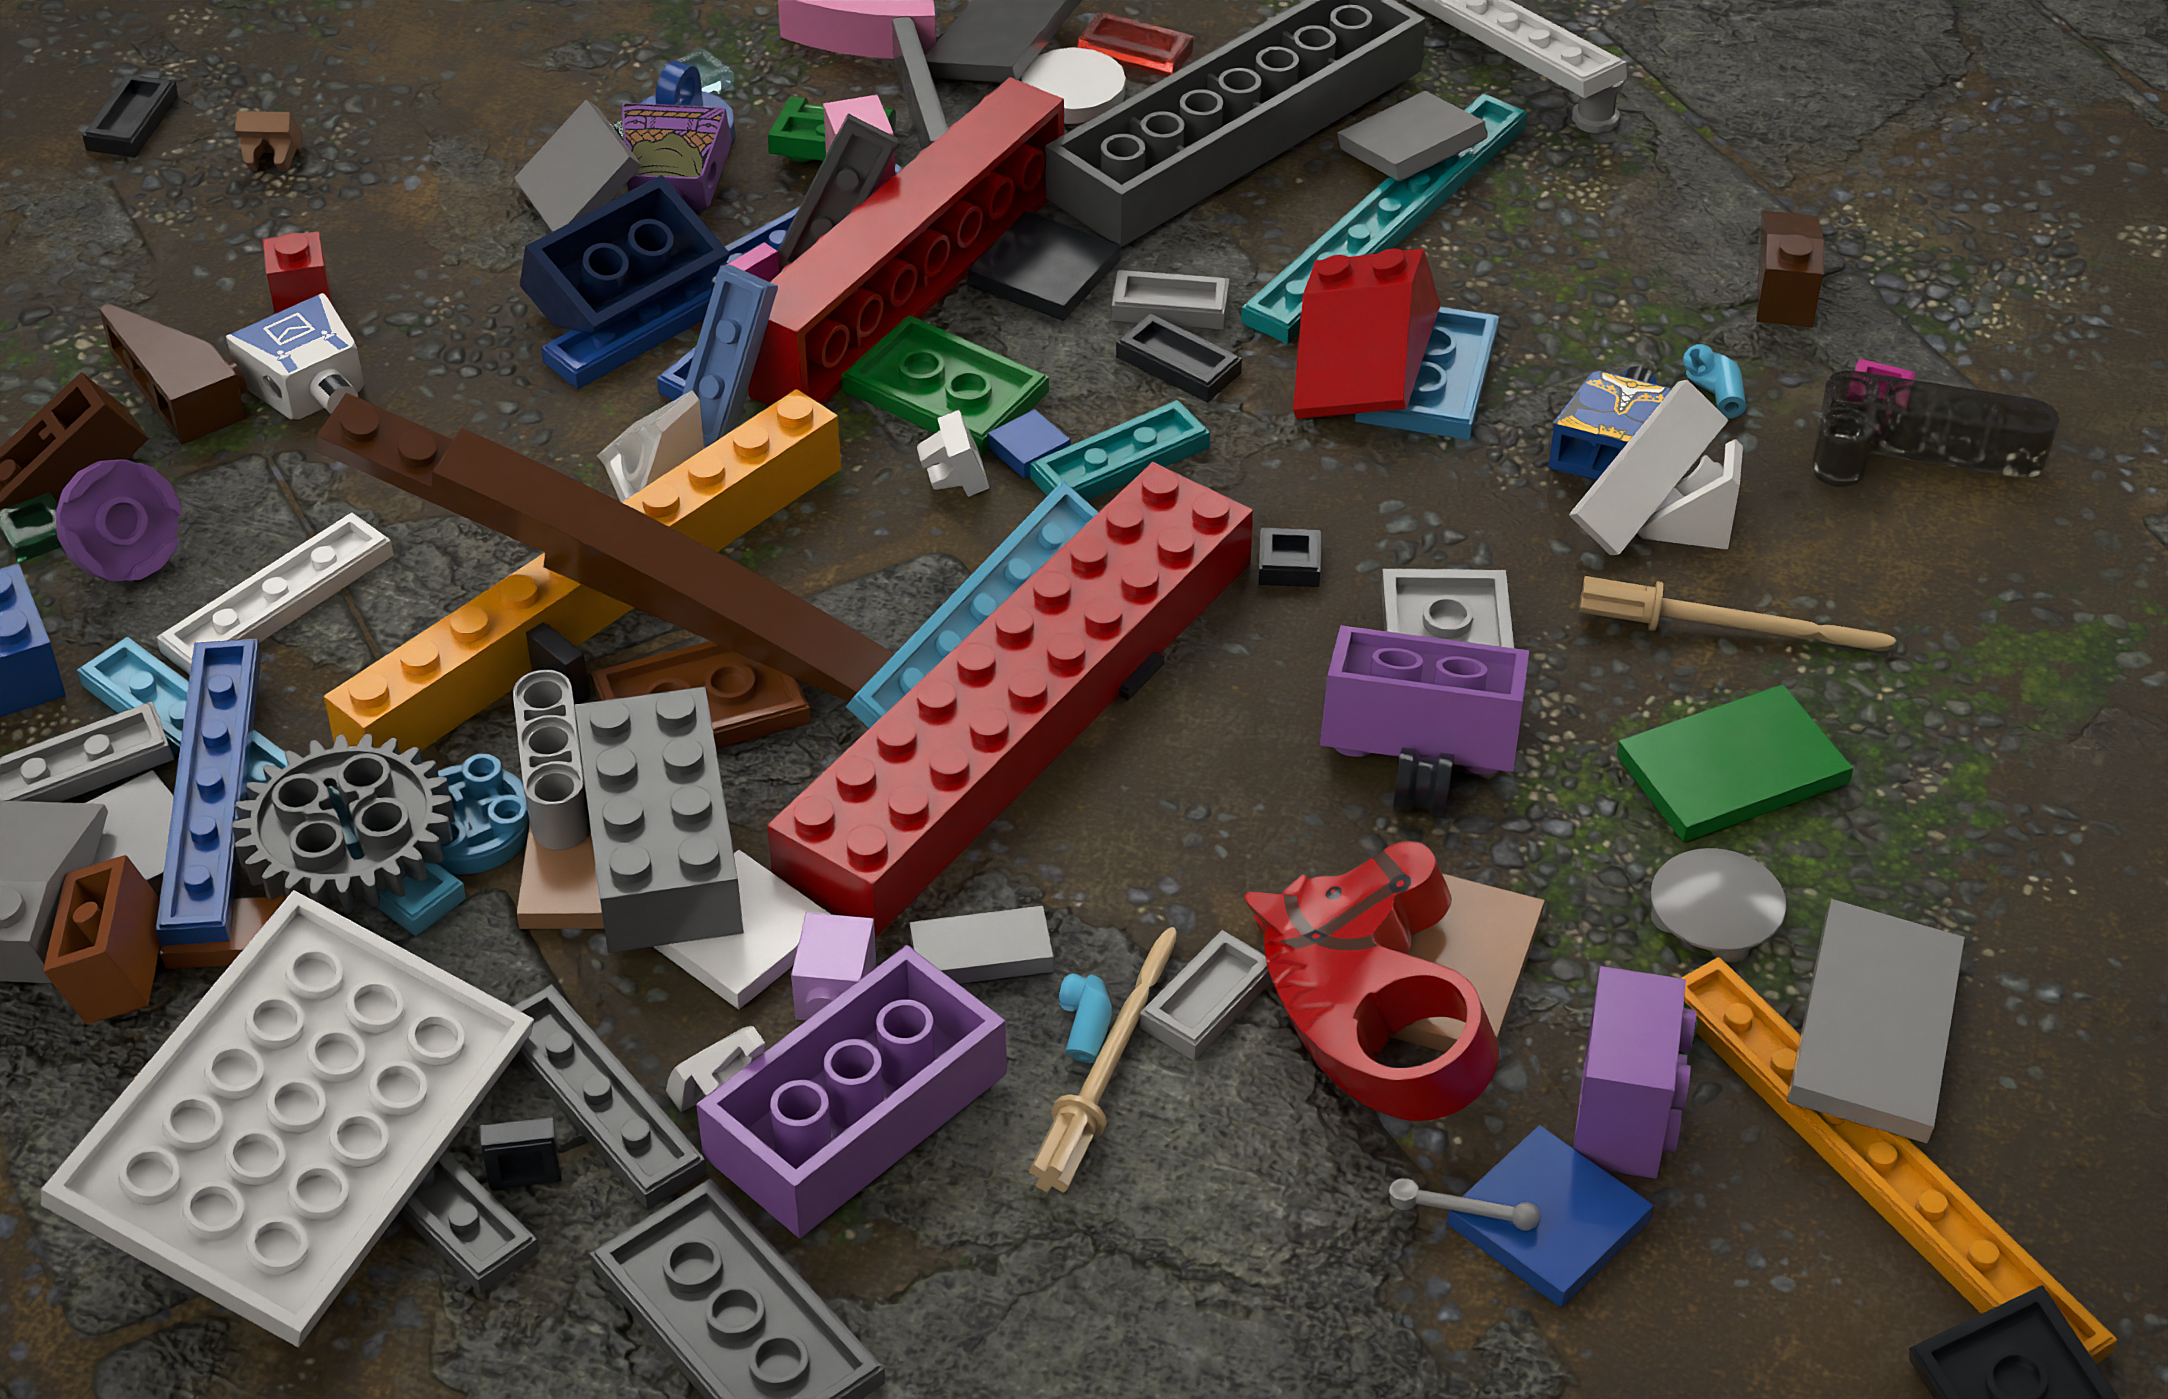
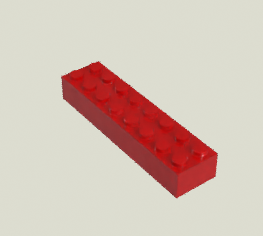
[748,77,1064,406]

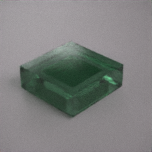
[0,492,62,564]

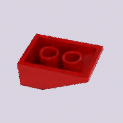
[1293,248,1441,419]

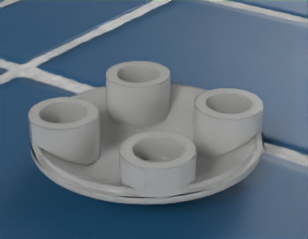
[1650,848,1786,962]

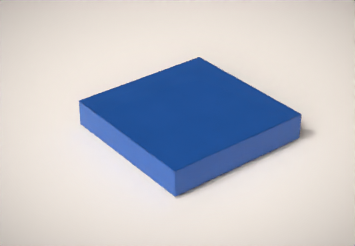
[1447,1125,1654,1308]

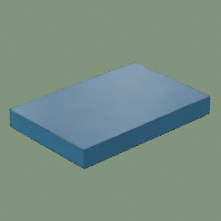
[1355,307,1499,440]

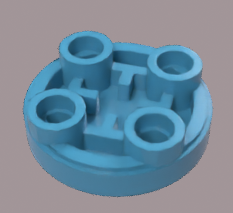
[437,754,530,875]

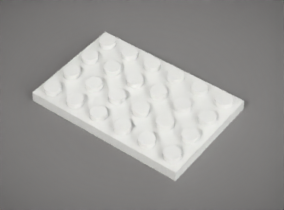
[41,890,534,1348]

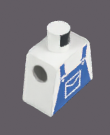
[226,293,364,420]

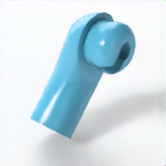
[1683,344,1746,418]
[1059,973,1112,1063]

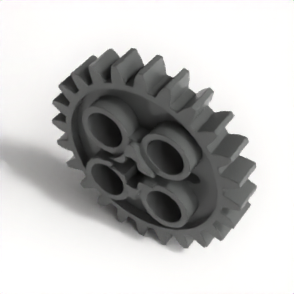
[232,734,455,914]

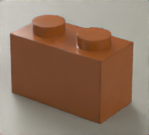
[43,855,160,1025]

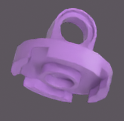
[55,459,182,581]

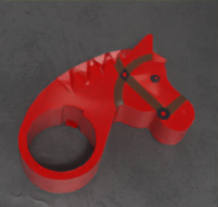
[1244,842,1499,1121]

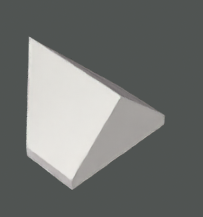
[597,390,705,502]
[1637,439,1743,549]

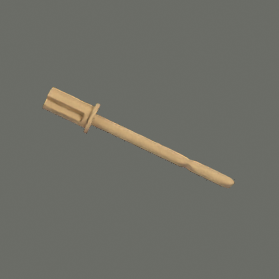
[1579,576,1896,651]
[1029,927,1177,1193]

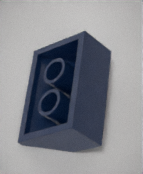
[519,175,730,333]

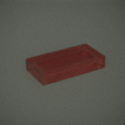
[1078,12,1193,77]

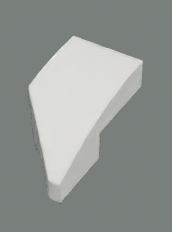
[666,1026,765,1112]

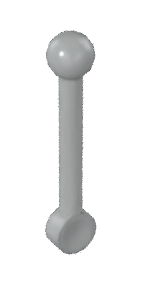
[1390,1178,1540,1231]

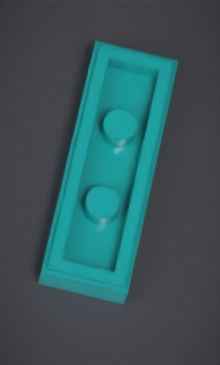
[1030,400,1210,501]

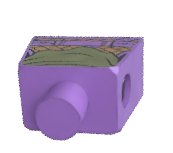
[622,103,732,210]

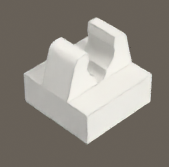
[917,410,990,497]

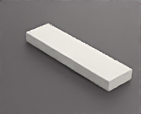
[156,512,394,675]

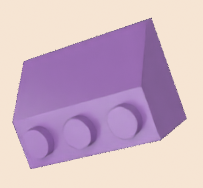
[1320,625,1529,774]

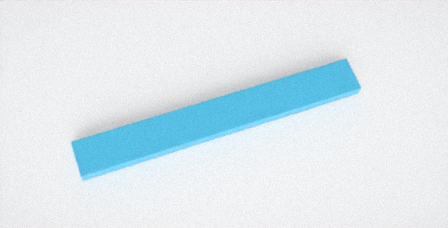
[77,637,466,936]

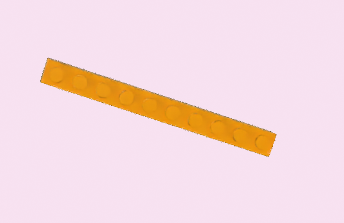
[324,389,841,754]

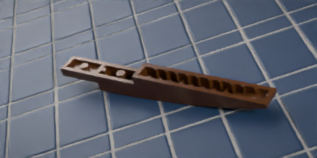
[316,393,894,702]

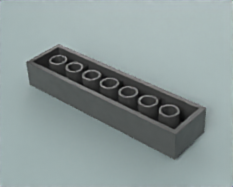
[1045,0,1426,248]

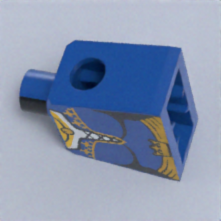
[1549,366,1671,480]

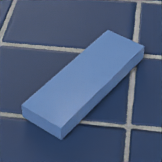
[682,265,779,447]

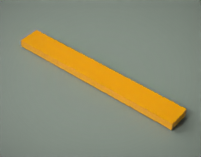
[1682,957,2117,1364]

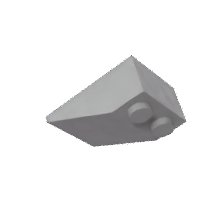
[0,800,108,983]

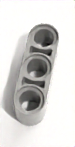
[513,670,590,850]

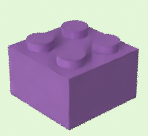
[1573,966,1696,1179]

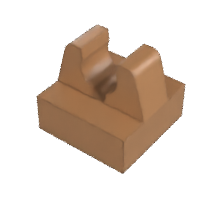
[235,111,303,172]

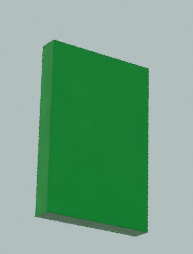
[841,315,1049,455]
[1616,684,1853,843]

